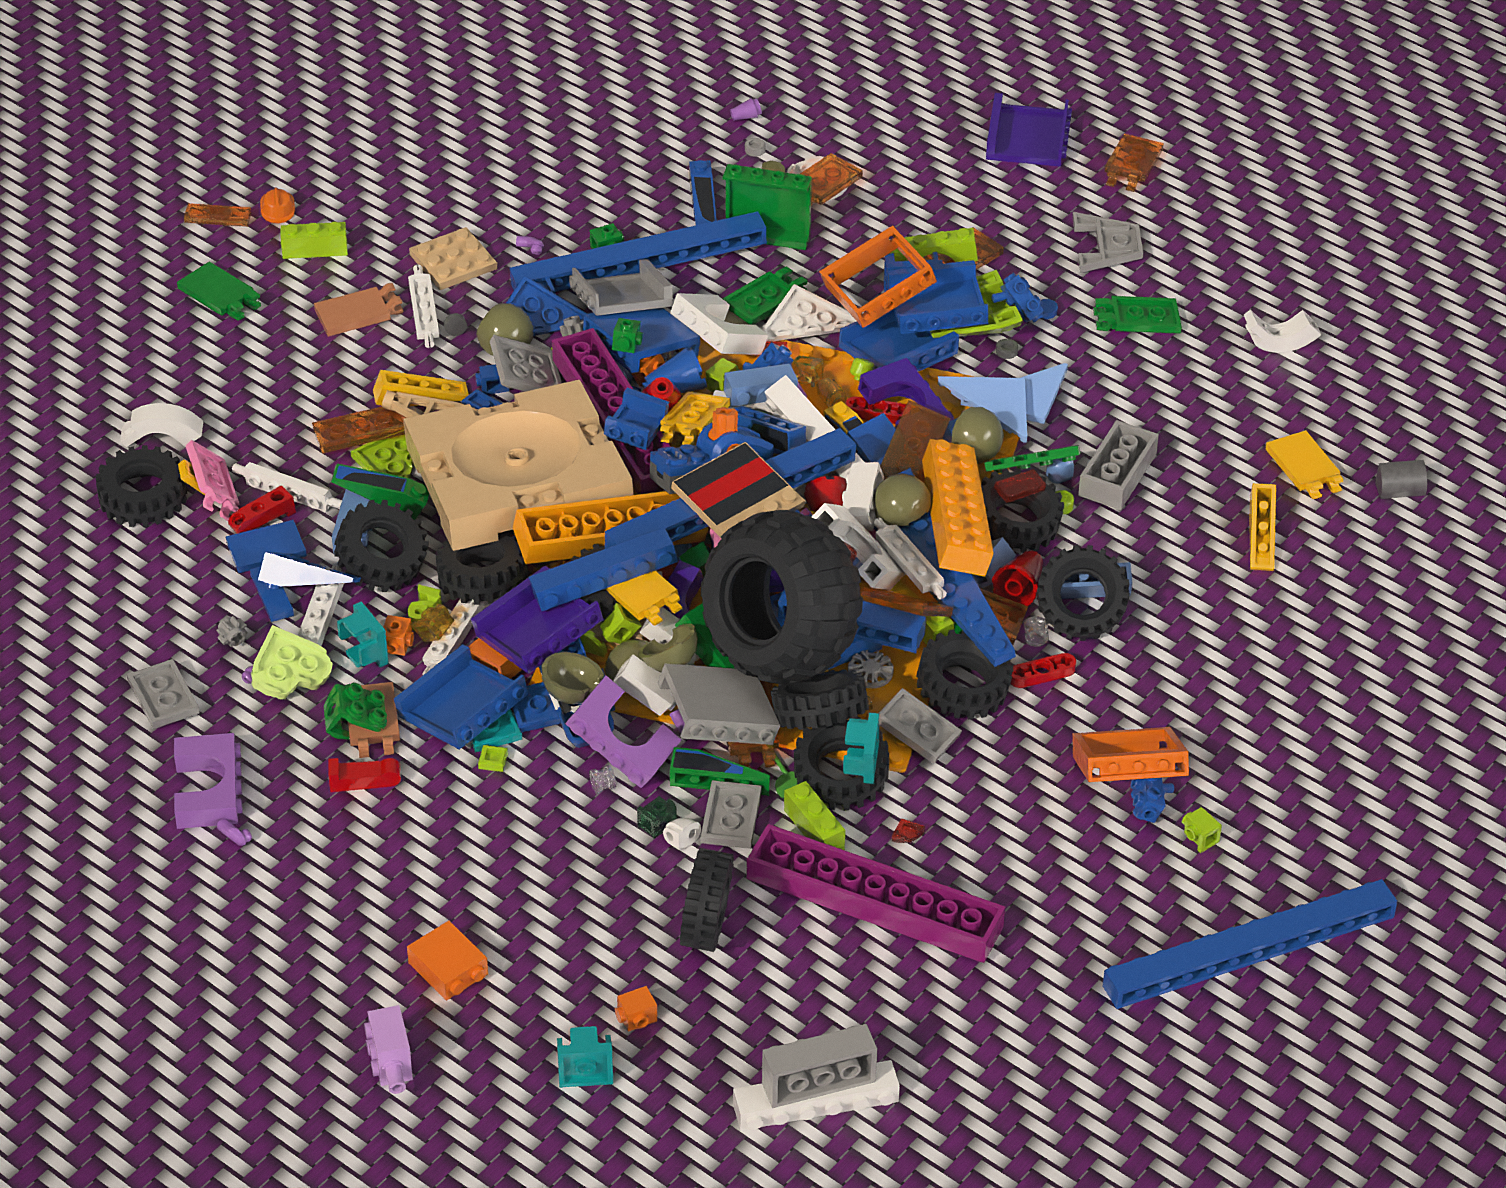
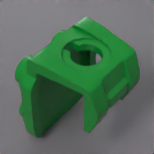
[323,682,387,739]

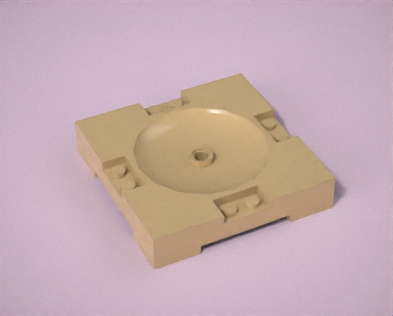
[403,380,633,551]

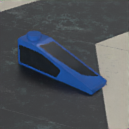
[689,160,717,226]
[733,406,806,454]

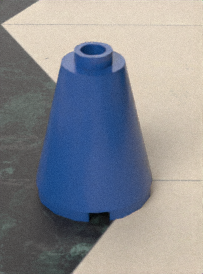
[642,346,707,393]

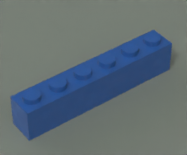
[529,528,678,611]
[778,589,926,653]

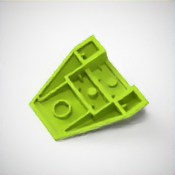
[930,270,1023,338]

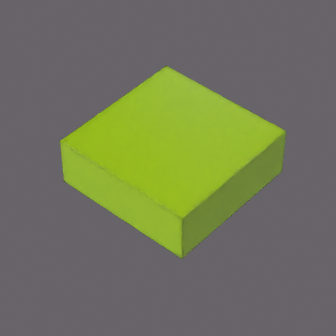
[478,745,508,772]

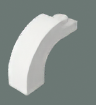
[1244,310,1322,353]
[120,403,203,447]

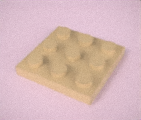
[409,227,497,290]

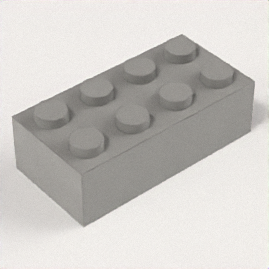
[1078,420,1159,510]
[762,1024,877,1109]

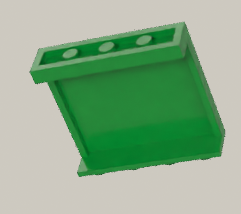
[723,164,812,250]

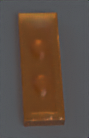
[184,203,252,227]

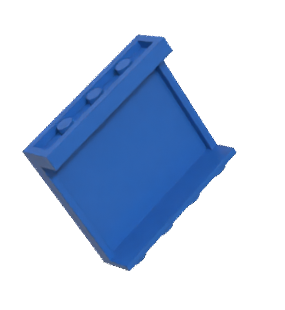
[888,260,988,334]
[583,308,700,373]
[839,309,959,372]
[394,644,528,750]

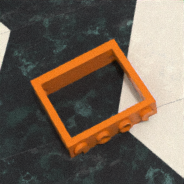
[819,225,937,328]
[1072,727,1189,782]

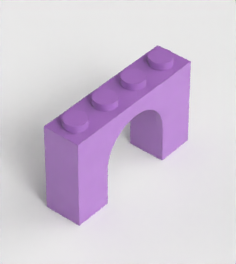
[565,676,681,788]
[174,733,243,829]

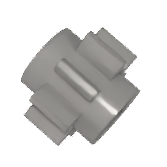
[560,315,584,337]
[216,616,248,647]

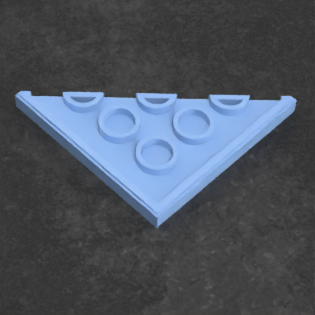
[961,363,1068,424]
[938,376,1027,443]

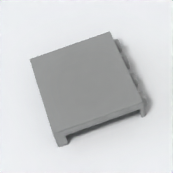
[569,259,673,316]
[658,663,780,745]

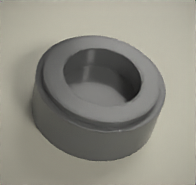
[444,313,467,336]
[996,339,1018,359]

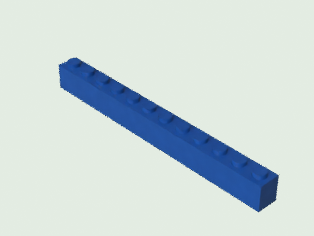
[510,211,767,292]
[605,428,856,549]
[1103,879,1397,1009]

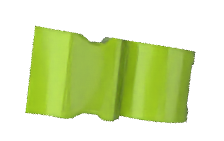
[408,584,442,632]

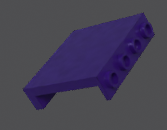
[986,93,1072,167]
[471,566,604,674]

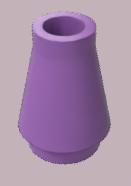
[730,98,762,121]

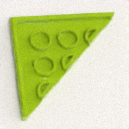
[351,426,414,478]

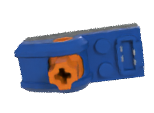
[650,407,774,494]

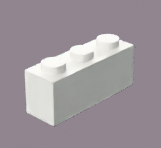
[842,462,884,531]

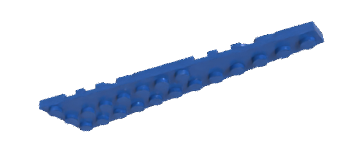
[874,468,1016,667]

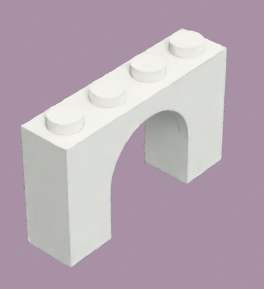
[670,293,768,355]
[812,503,905,590]
[613,607,699,716]

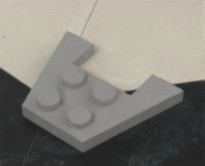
[1072,212,1143,273]

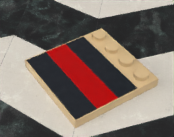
[671,442,805,539]

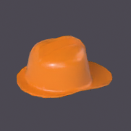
[260,187,295,224]

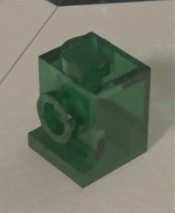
[637,796,677,839]

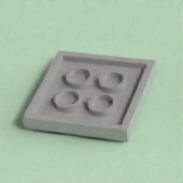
[490,335,562,392]

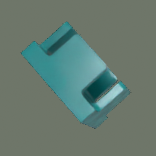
[337,601,389,668]
[843,713,879,784]
[557,1026,613,1088]

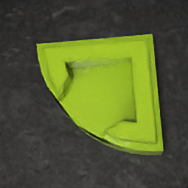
[581,630,607,657]

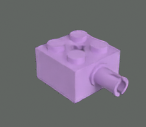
[364,1005,413,1094]

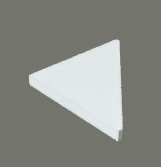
[762,284,856,342]

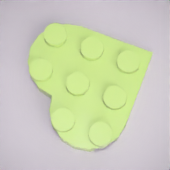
[251,625,333,699]

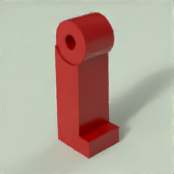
[228,485,296,534]
[328,758,401,792]

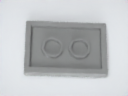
[127,659,200,729]
[879,688,962,764]
[701,780,762,849]

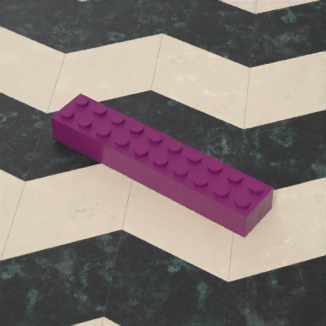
[552,328,671,495]
[746,824,1005,963]

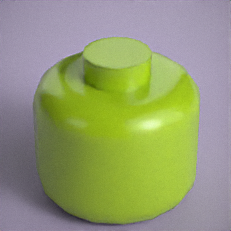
[850,357,875,381]
[1055,490,1074,514]

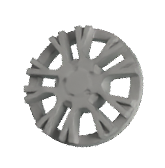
[848,650,894,688]

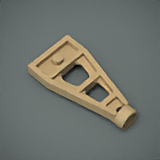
[382,390,478,418]

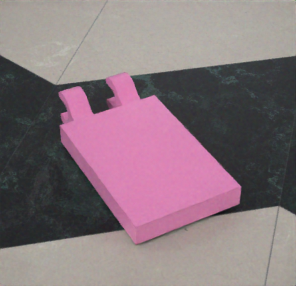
[186,440,240,521]

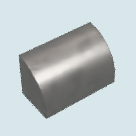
[1375,460,1427,499]

